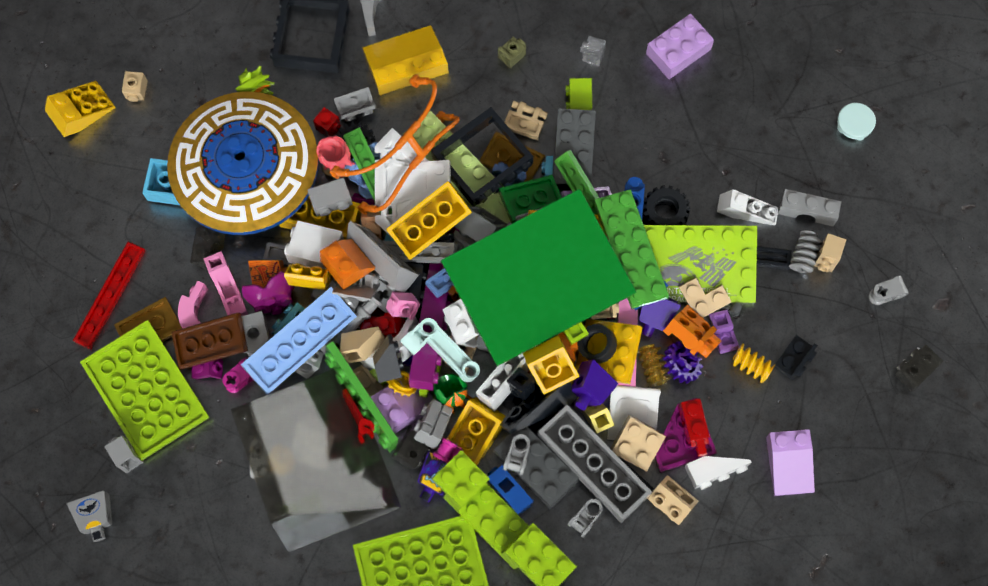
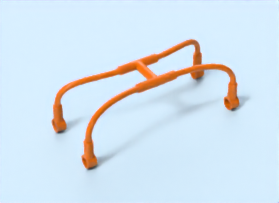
[330,74,460,215]

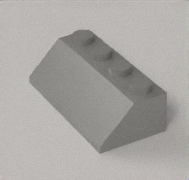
[347,221,419,292]

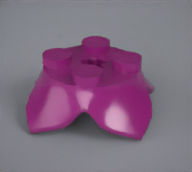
[242,271,295,315]

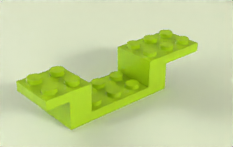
[432,450,577,586]

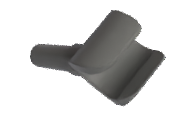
[720,302,742,317]

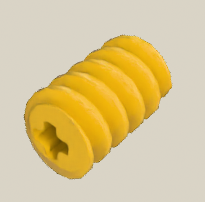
[733,343,776,383]

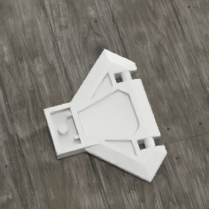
[375,128,451,237]

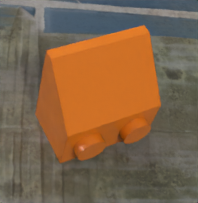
[320,239,375,290]

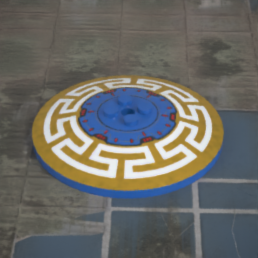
[167,92,319,235]

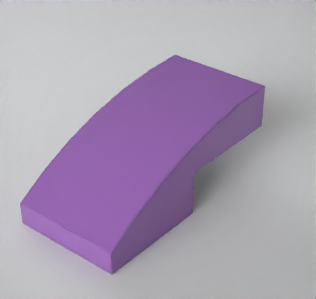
[709,310,739,354]

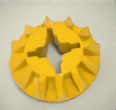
[386,371,417,397]

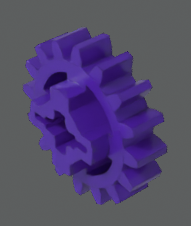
[663,341,703,384]

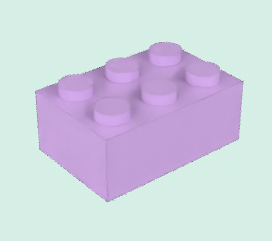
[646,14,714,79]

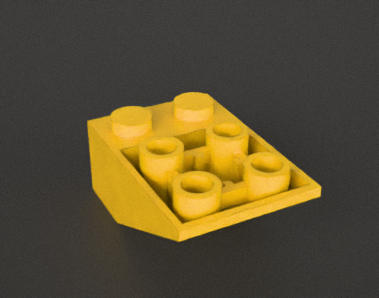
[45,80,115,137]

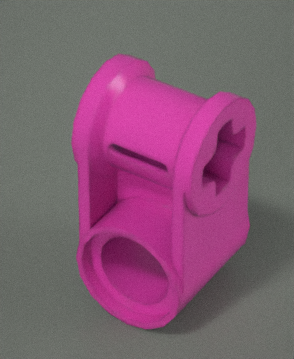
[222,357,253,393]
[433,437,463,463]

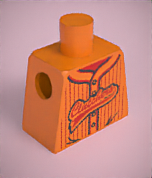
[248,260,287,288]

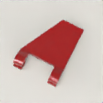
[343,389,375,444]

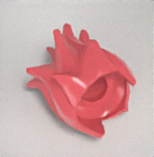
[316,135,355,178]

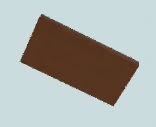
[172,313,248,370]

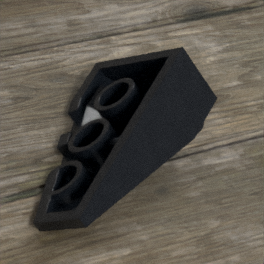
[500,380,578,434]

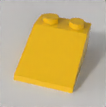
[447,397,506,466]

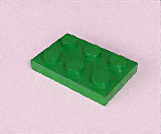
[498,175,562,223]

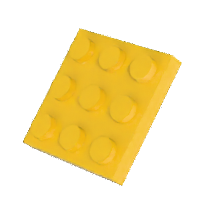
[576,319,642,384]

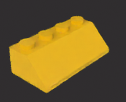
[386,181,472,260]

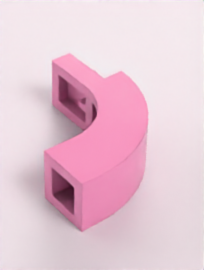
[203,251,248,316]
[178,281,208,329]

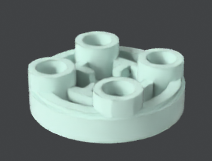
[837,103,876,141]

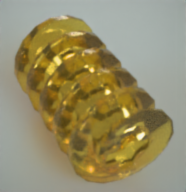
[637,344,671,388]

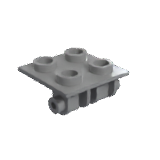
[332,273,380,301]

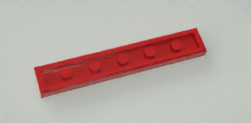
[73,241,146,350]

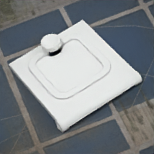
[607,385,661,440]

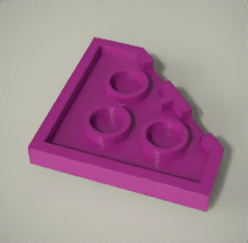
[655,398,717,473]

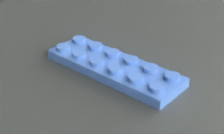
[241,287,357,395]

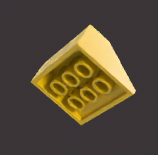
[362,25,449,95]

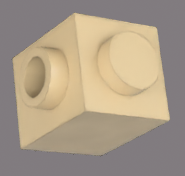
[122,71,148,102]

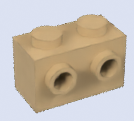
[648,475,699,525]

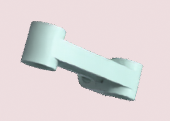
[400,318,480,382]

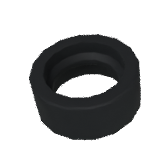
[577,324,617,363]

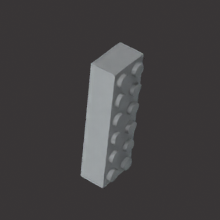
[538,405,652,523]

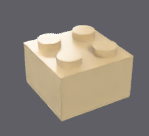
[610,415,666,472]

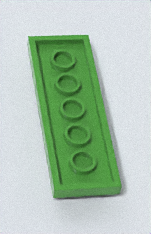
[593,189,669,309]
[325,341,398,453]

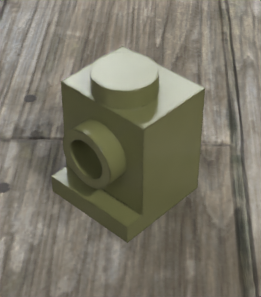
[498,37,526,69]

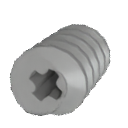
[789,230,822,273]

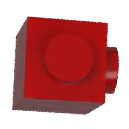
[313,107,341,137]

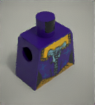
[417,452,447,503]

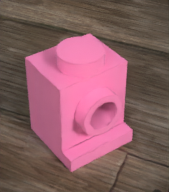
[386,292,420,320]

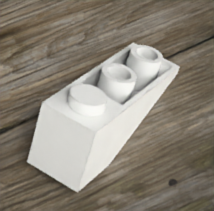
[717,189,779,226]
[685,456,751,490]

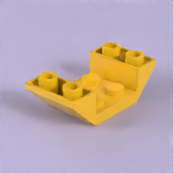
[284,264,333,290]

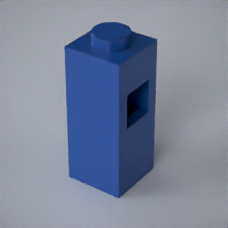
[487,465,534,516]

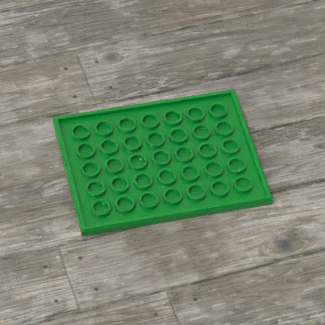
[441,189,637,366]

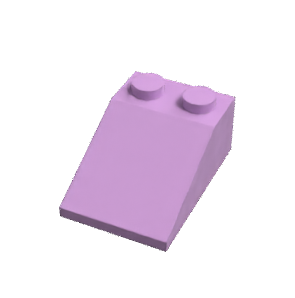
[371,382,434,433]
[766,429,815,496]

